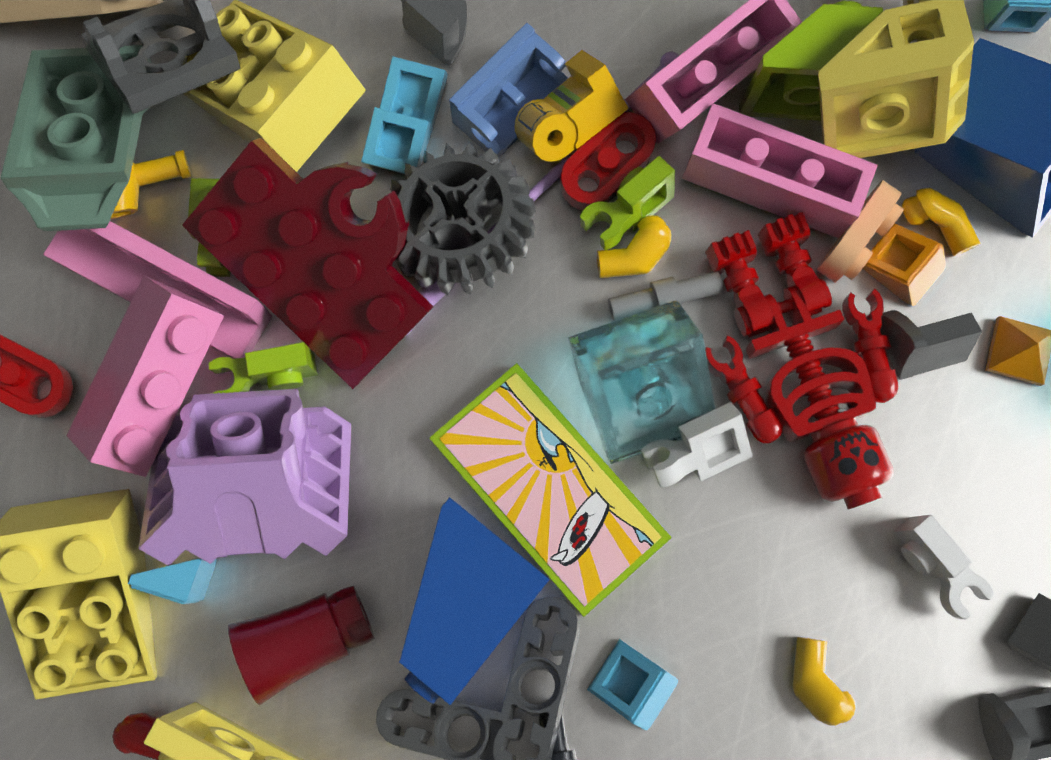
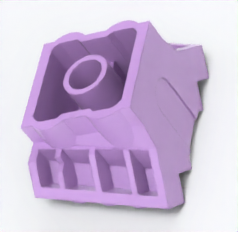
[138,389,351,566]

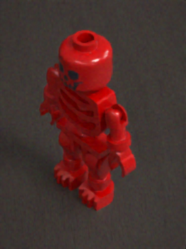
[702,212,899,510]

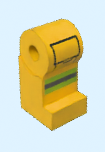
[514,50,629,162]

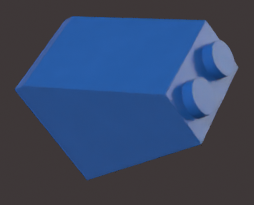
[915,38,1051,238]
[399,497,550,705]

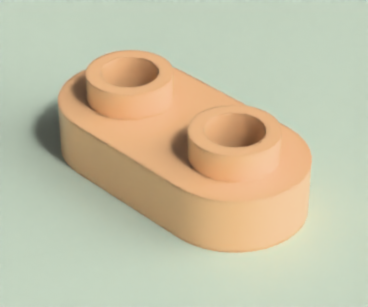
[816,180,904,283]

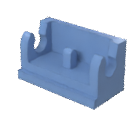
[449,23,568,158]

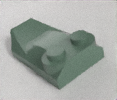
[1,45,152,231]

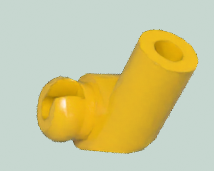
[901,187,981,256]
[597,215,671,278]
[792,637,856,726]

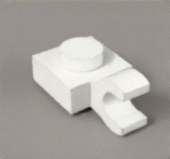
[641,402,753,487]
[893,514,995,620]

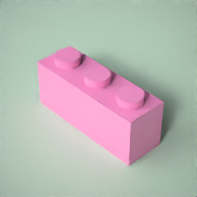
[625,0,802,143]
[682,103,878,238]
[66,276,224,477]

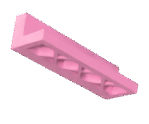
[43,221,273,359]

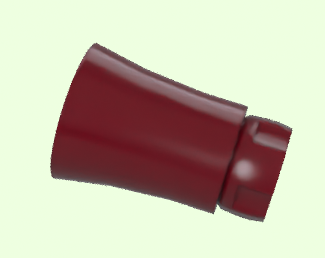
[228,586,375,705]

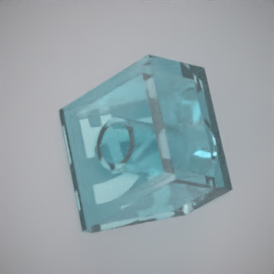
[568,300,715,464]

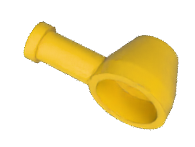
[111,150,192,219]

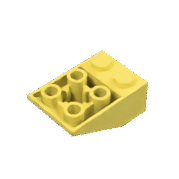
[183,0,366,172]
[0,489,157,700]

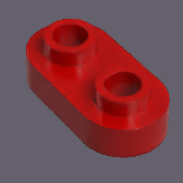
[560,112,656,210]
[0,335,73,418]

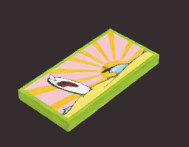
[429,363,672,617]

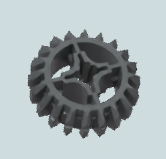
[390,142,536,296]

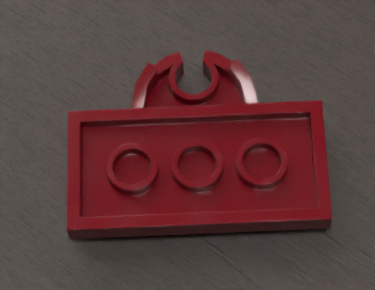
[182,138,434,389]

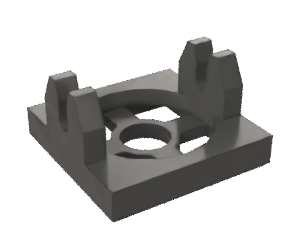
[81,0,241,114]

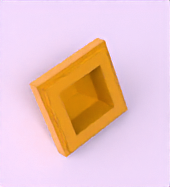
[985,316,1051,386]

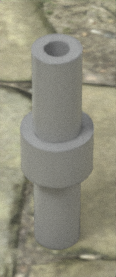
[608,271,723,321]

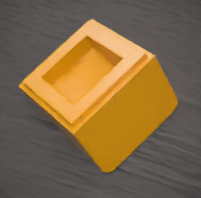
[862,223,946,306]

